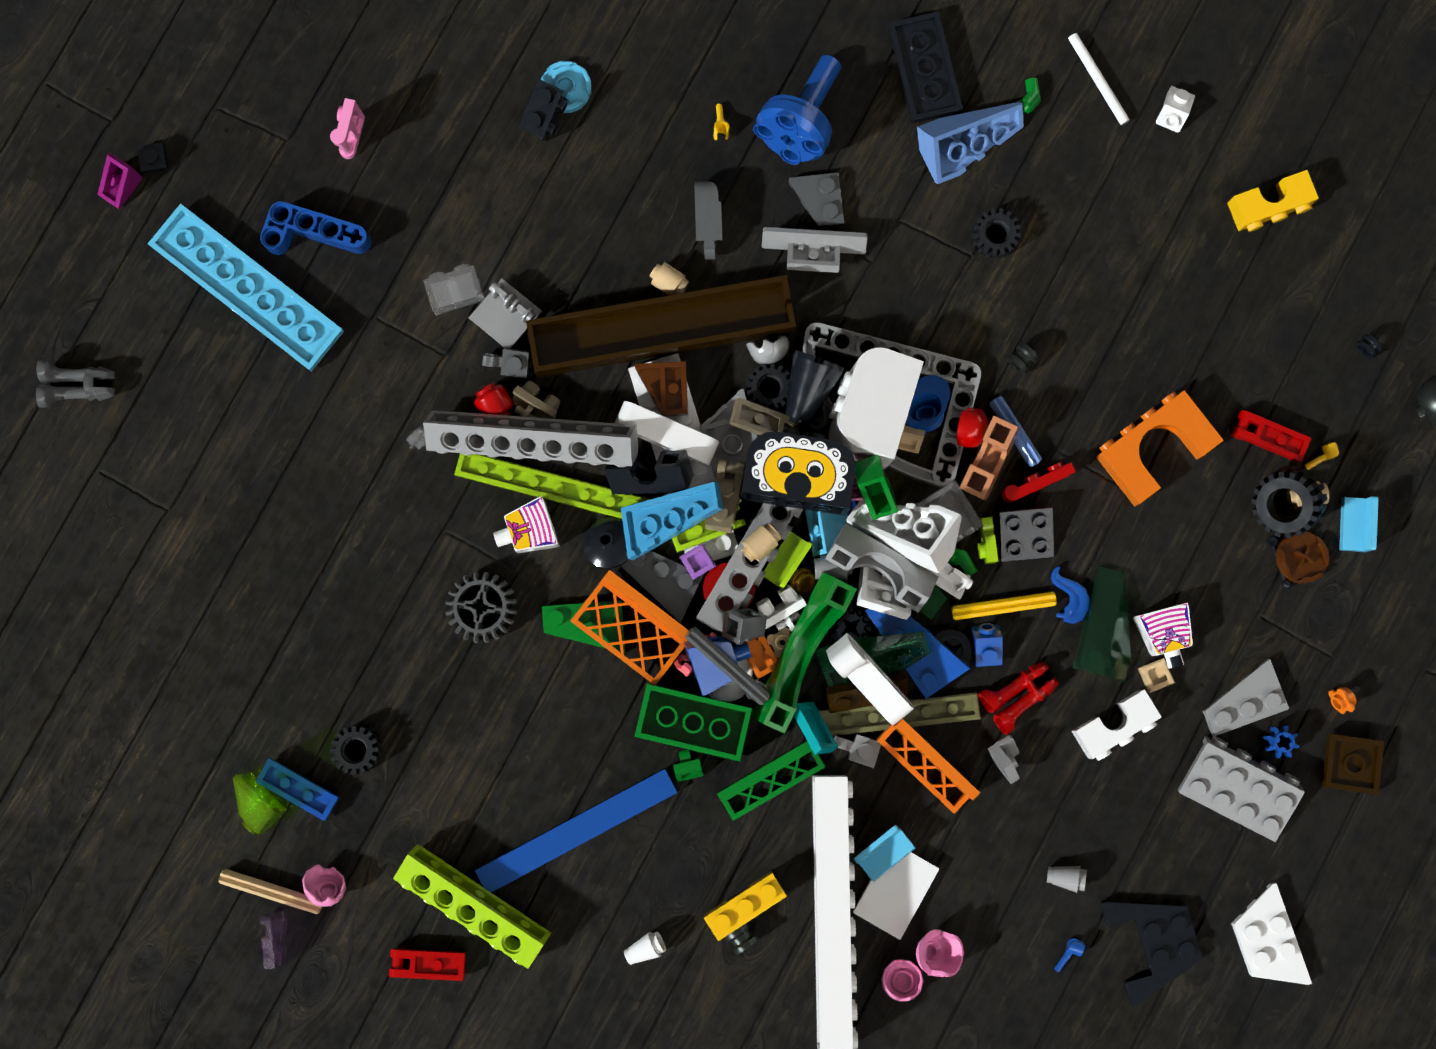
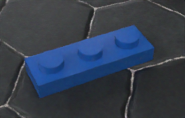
[255,758,340,821]

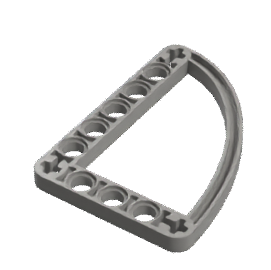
[803,323,981,488]

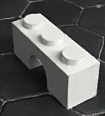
[1072,689,1161,761]

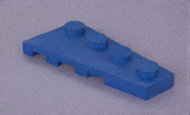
[865,609,971,698]

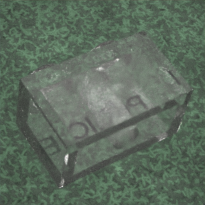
[423,264,485,315]

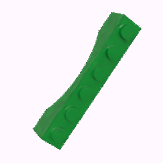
[751,572,857,734]

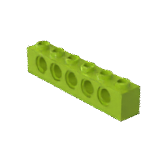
[393,844,551,969]

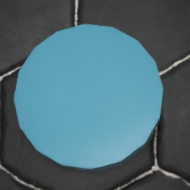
[541,61,591,113]

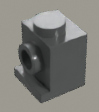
[722,608,767,645]

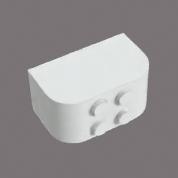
[828,348,924,470]

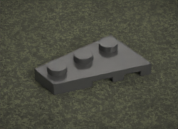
[621,551,703,623]

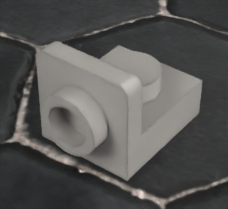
[988,735,1020,784]

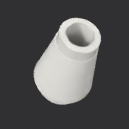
[624,931,666,965]

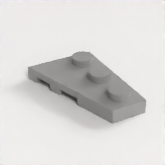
[1203,659,1289,736]

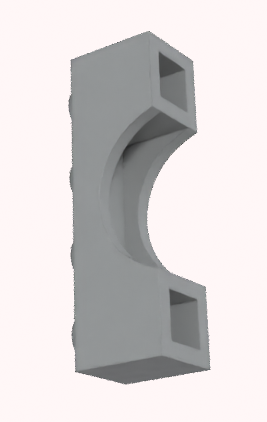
[825,523,939,612]

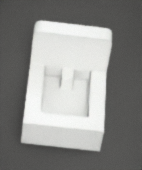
[1156,86,1195,132]

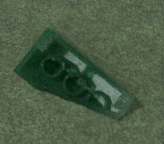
[816,631,931,687]

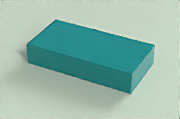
[794,702,838,755]

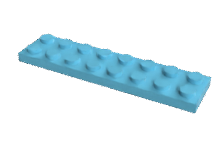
[148,204,344,372]

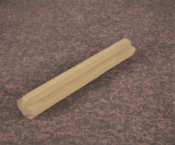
[219,869,322,914]

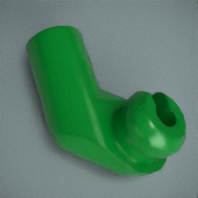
[1017,78,1041,114]
[947,548,978,576]

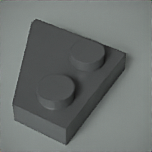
[789,173,844,228]

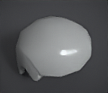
[746,335,789,364]

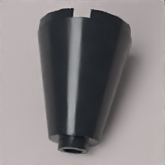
[785,350,844,426]

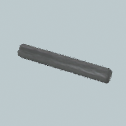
[686,627,770,705]

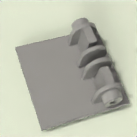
[469,279,542,348]

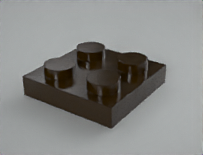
[1322,734,1384,795]

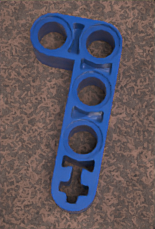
[260,201,371,255]

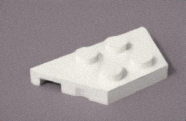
[1231,882,1312,985]

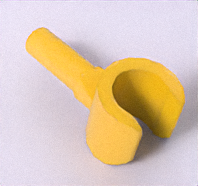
[713,104,729,140]
[1304,442,1339,470]

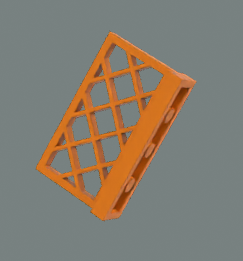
[571,570,689,686]

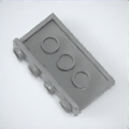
[1178,736,1305,842]

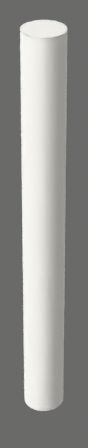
[1068,33,1130,126]

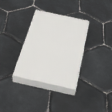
[853,853,939,940]

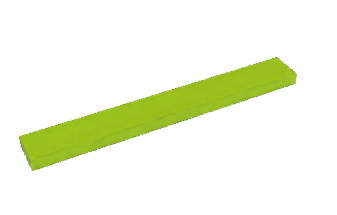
[454,453,651,519]

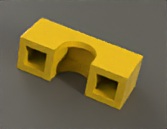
[1227,170,1319,232]
[704,871,787,941]

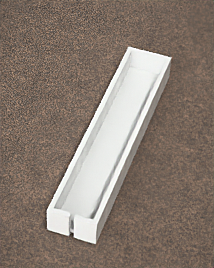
[812,775,858,1049]

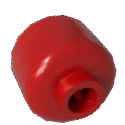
[474,382,514,416]

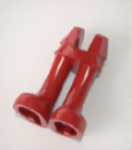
[977,662,1059,735]

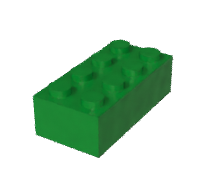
[634,684,752,761]

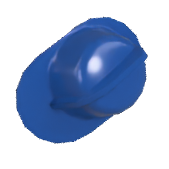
[905,375,950,435]

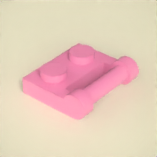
[330,98,365,159]

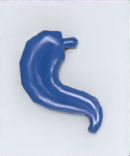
[1051,566,1090,624]

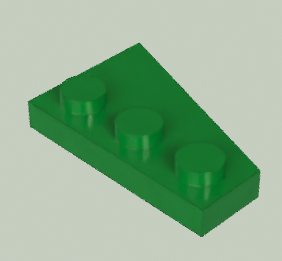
[542,600,626,654]

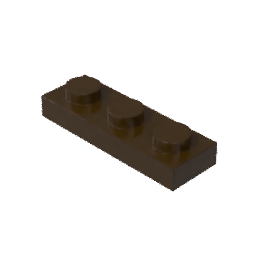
[826,672,908,714]

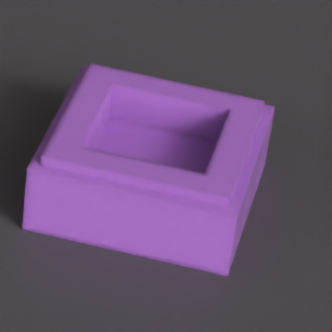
[680,543,716,580]

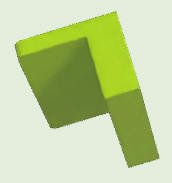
[764,532,813,589]

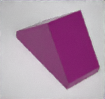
[97,153,143,209]

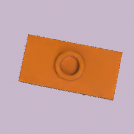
[743,636,778,679]

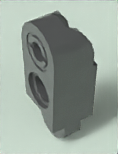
[694,180,722,260]

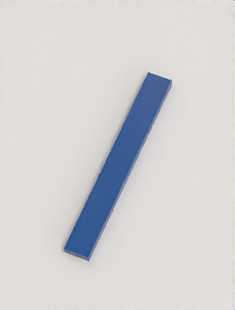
[475,769,678,892]

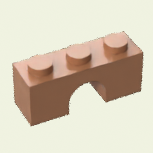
[960,416,1020,501]

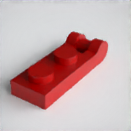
[1231,410,1311,463]
[1001,461,1076,504]
[389,948,466,981]

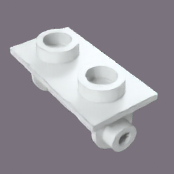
[924,563,973,600]

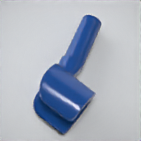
[1054,938,1085,972]

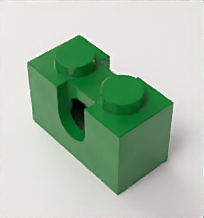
[855,455,898,520]

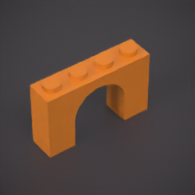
[1096,390,1224,507]

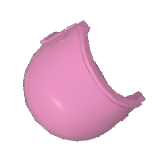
[916,929,964,977]

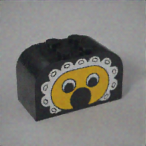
[740,429,856,516]

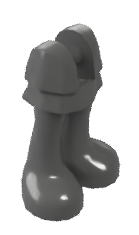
[36,358,115,408]

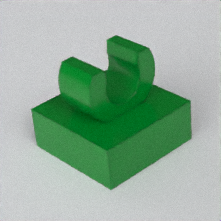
[673,750,704,782]

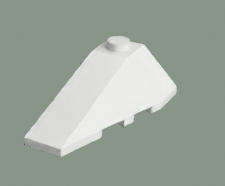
[846,500,962,574]

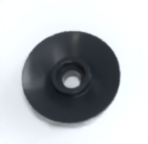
[583,517,628,569]

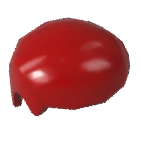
[957,408,990,448]

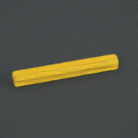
[951,592,1057,620]

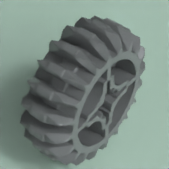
[445,572,517,643]

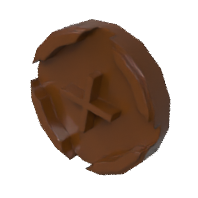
[1275,531,1330,584]

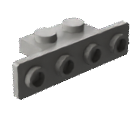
[762,227,867,273]

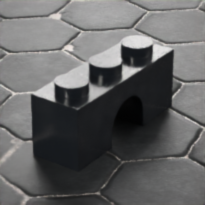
[604,450,694,495]

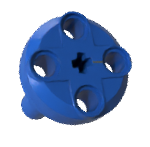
[753,55,841,165]

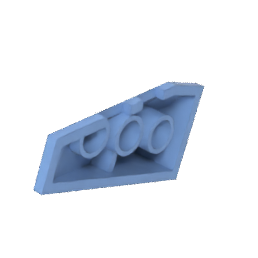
[917,102,1024,184]

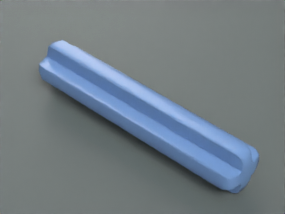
[990,396,1042,467]

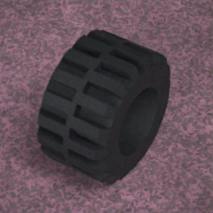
[1251,466,1327,538]

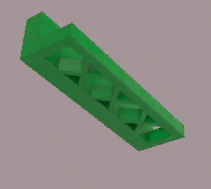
[717,741,825,821]

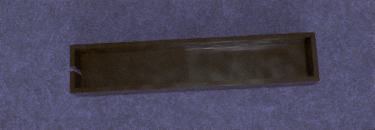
[526,275,796,378]

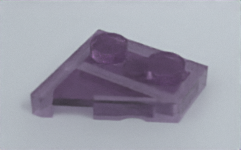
[260,911,287,970]

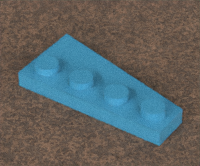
[621,482,723,560]

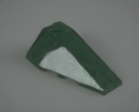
[1072,567,1131,683]

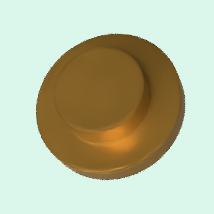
[790,568,815,594]

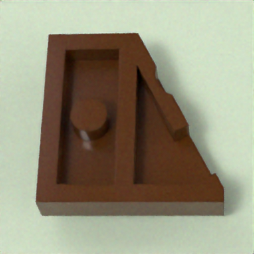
[635,361,688,417]

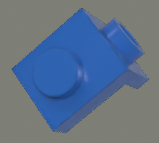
[972,623,1003,667]

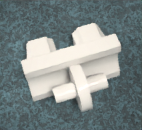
[756,584,807,632]

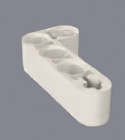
[614,401,719,466]
[826,633,914,726]

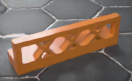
[876,719,980,814]

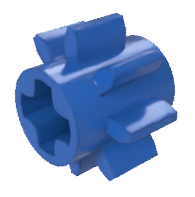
[1263,726,1299,758]

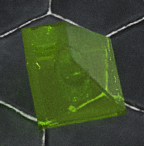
[233,773,287,835]

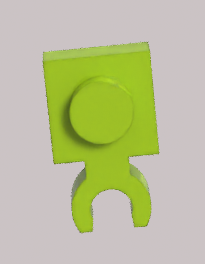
[978,517,998,565]

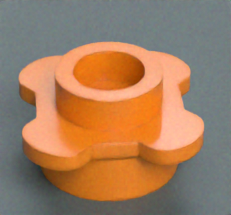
[1329,687,1357,714]

